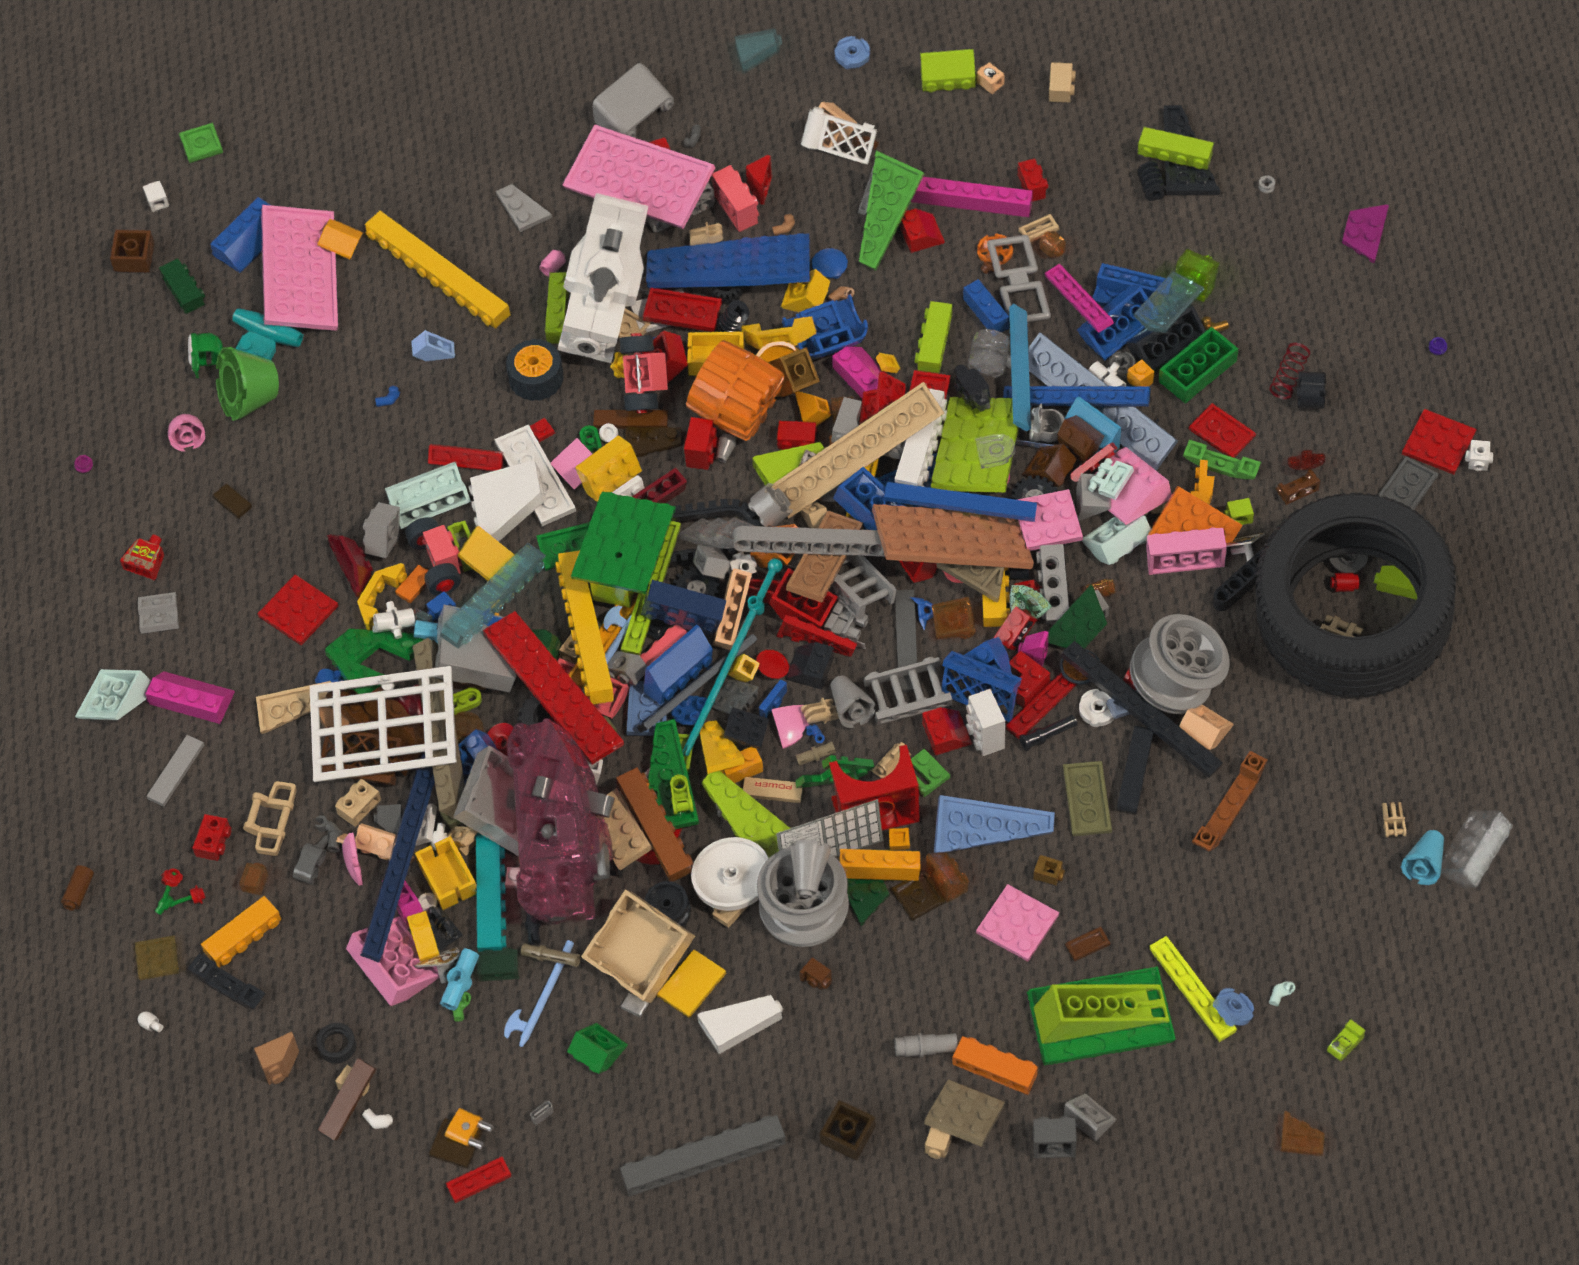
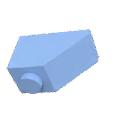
[412,330,455,361]

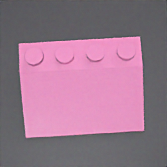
[1095,447,1172,525]
[346,916,439,1006]

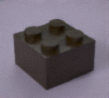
[820,1100,876,1161]

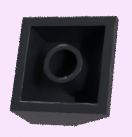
[786,642,834,690]

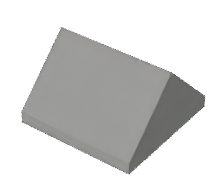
[1076,473,1111,520]
[1064,1094,1116,1142]

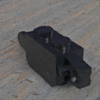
[955,364,991,412]

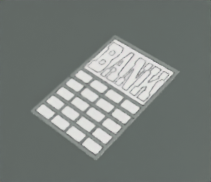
[776,799,883,857]

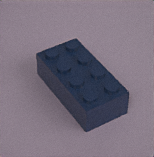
[641,580,726,635]

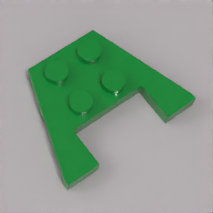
[795,755,874,788]

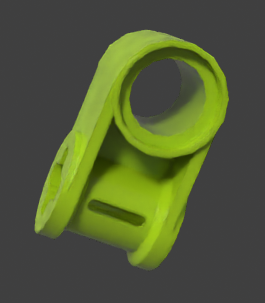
[670,775,694,815]

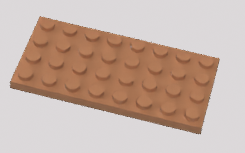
[872,504,1034,569]

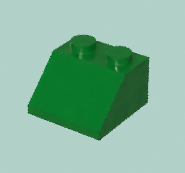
[567,1023,628,1074]

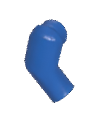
[375,386,400,407]

